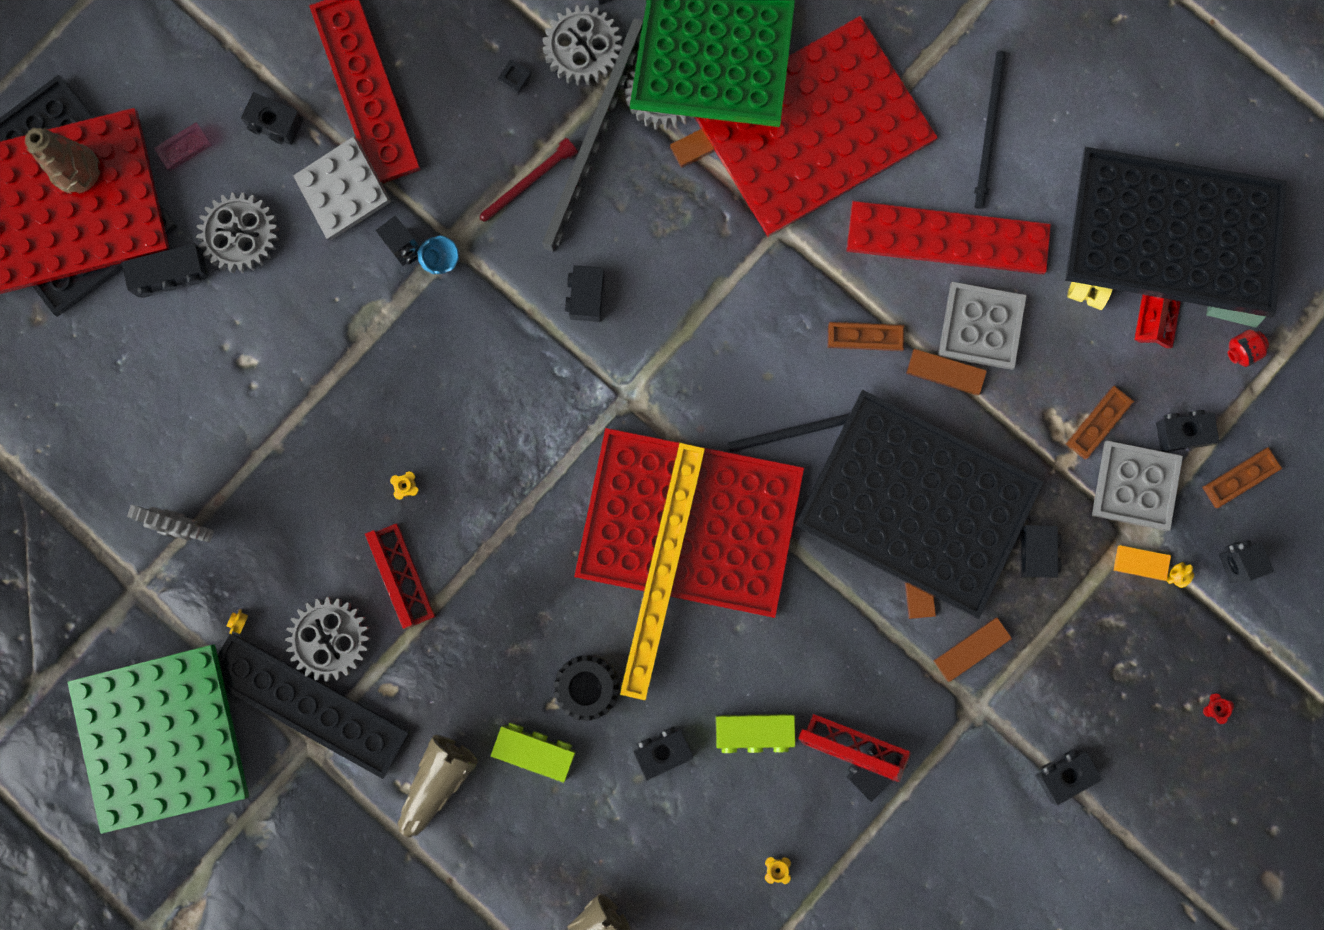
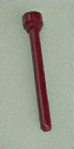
[479,137,578,222]

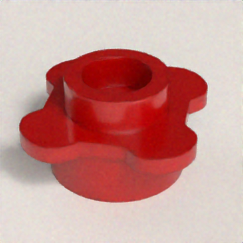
[1203,693,1234,724]

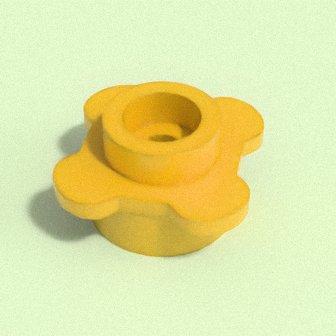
[390,472,418,500]
[1167,562,1194,588]
[227,609,248,634]
[765,857,791,884]

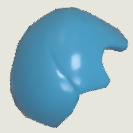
[417,235,459,275]

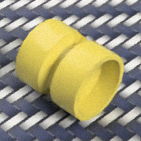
[1067,282,1113,310]

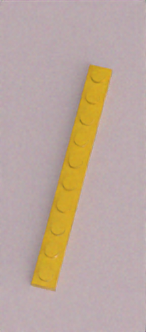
[620,443,705,700]

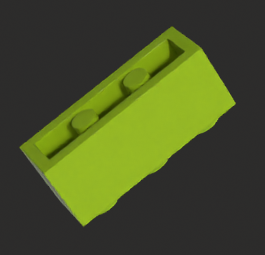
[715,714,795,753]
[491,722,576,783]

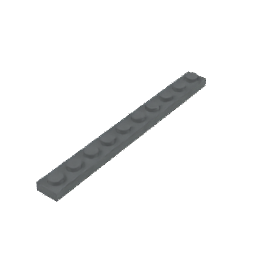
[542,18,643,252]

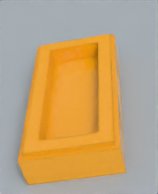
[1113,545,1171,581]

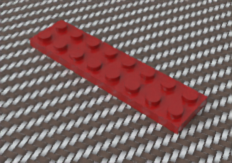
[309,0,421,184]
[846,201,1051,275]

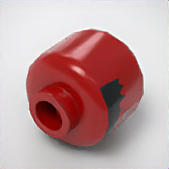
[1227,330,1269,367]

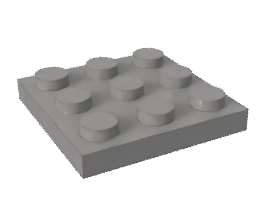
[293,137,391,240]
[938,282,1026,370]
[1092,441,1183,531]

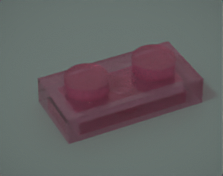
[154,122,211,171]

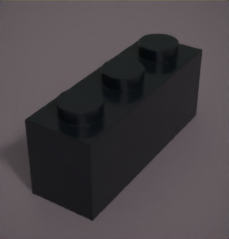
[121,243,209,298]

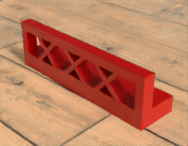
[1134,295,1181,348]
[365,523,435,629]
[798,714,911,783]

